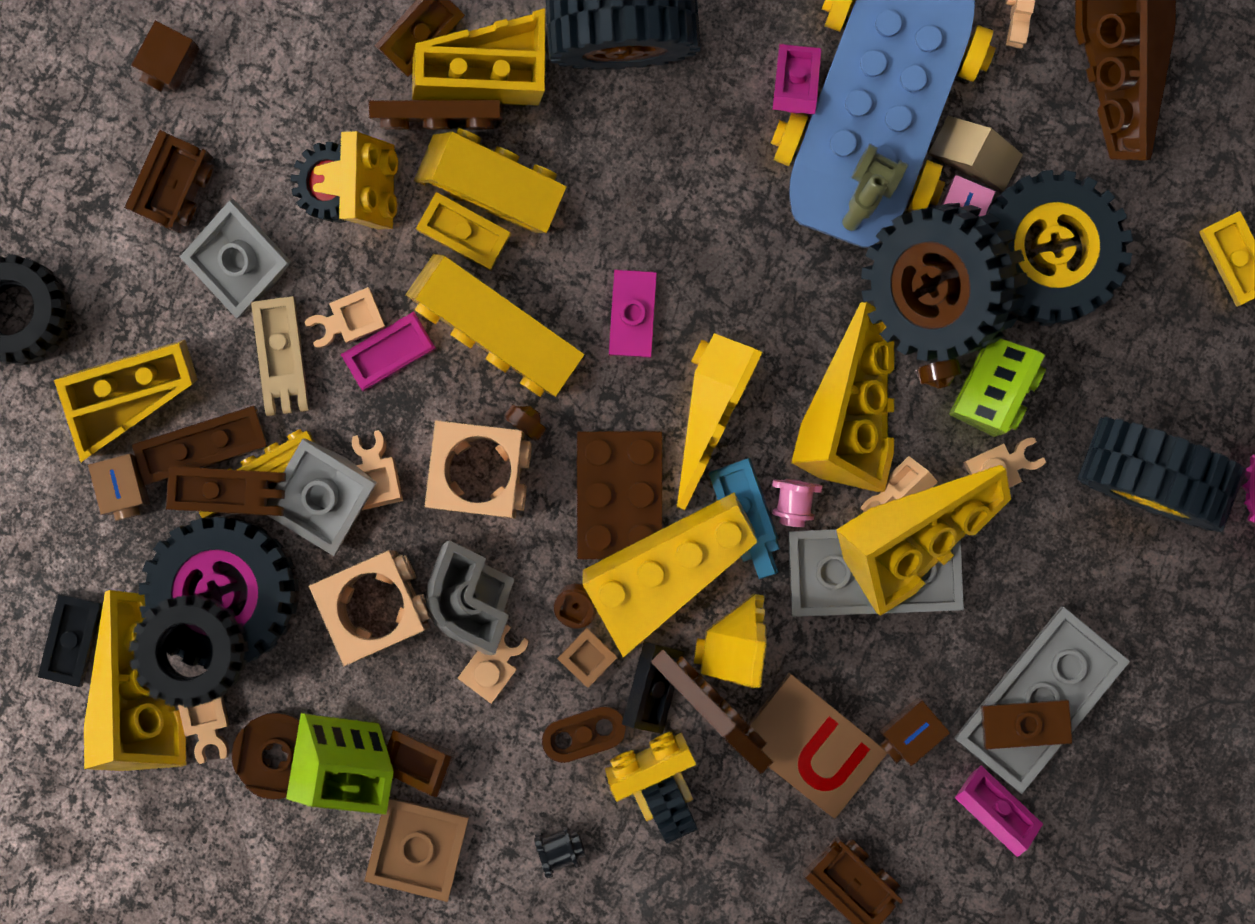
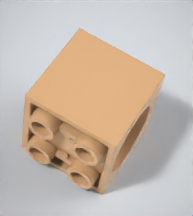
[425,420,532,519]
[309,550,431,666]

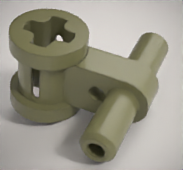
[842,144,908,231]

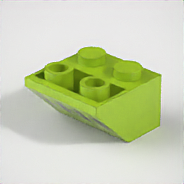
[949,339,1046,437]
[286,713,394,815]

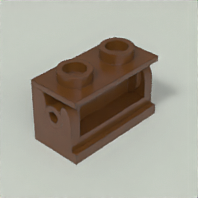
[124,130,214,234]
[802,836,903,924]

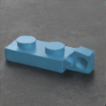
[709,458,780,579]

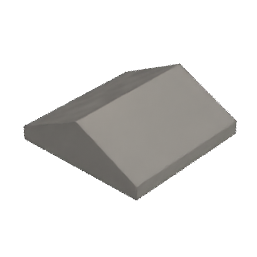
[180,199,291,319]
[267,438,377,556]

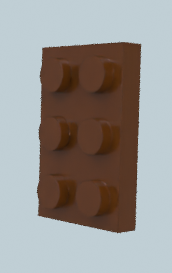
[369,100,504,130]
[577,431,662,559]
[651,650,773,774]

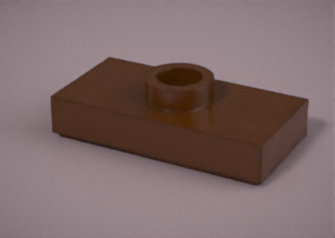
[981,699,1072,750]

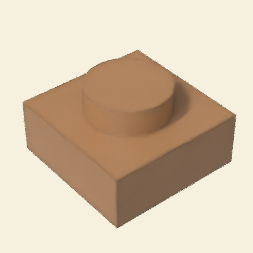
[557,628,618,688]

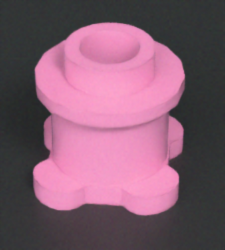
[772,479,823,527]

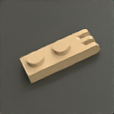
[251,296,309,416]

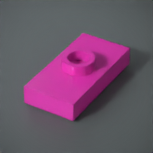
[609,270,657,358]

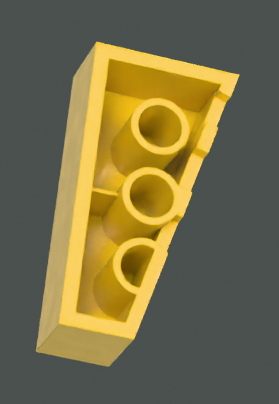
[405,254,585,397]
[583,492,757,657]

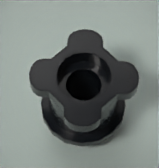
[534,826,586,879]

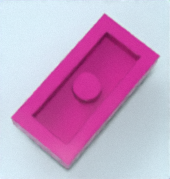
[772,44,821,114]
[955,765,1043,857]

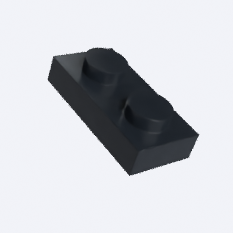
[38,593,103,687]
[622,641,685,734]

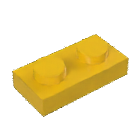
[416,192,511,271]
[1199,211,1255,307]

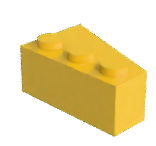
[412,8,545,106]
[413,128,567,233]
[54,340,198,462]

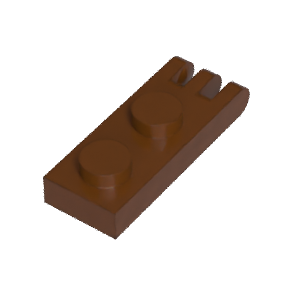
[166,466,286,516]

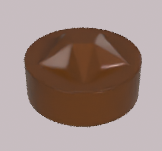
[917,358,962,389]
[504,404,547,441]
[554,583,597,629]

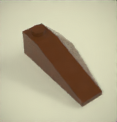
[1075,0,1176,161]

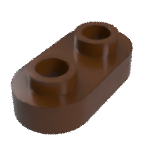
[542,706,626,763]

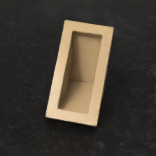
[928,116,1023,193]

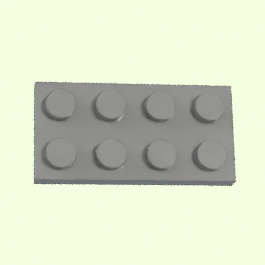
[788,529,964,617]
[954,606,1130,794]

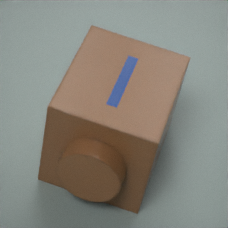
[88,454,150,521]

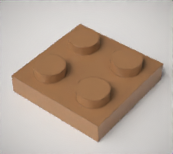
[364,797,469,902]

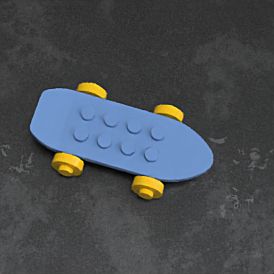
[771,0,996,248]

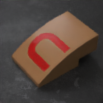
[748,673,887,819]

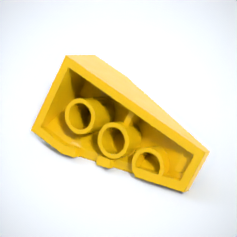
[791,302,894,492]
[676,333,763,511]
[836,465,1011,616]
[84,590,186,771]
[693,594,766,688]

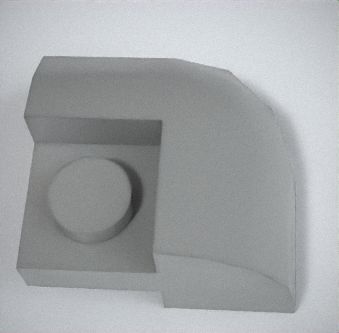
[426,540,515,655]

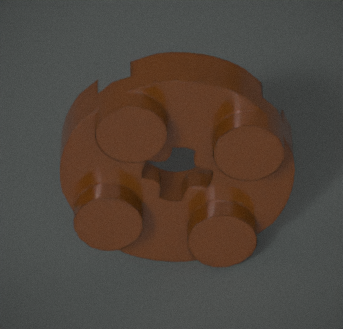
[232,712,300,799]

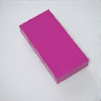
[340,311,436,392]

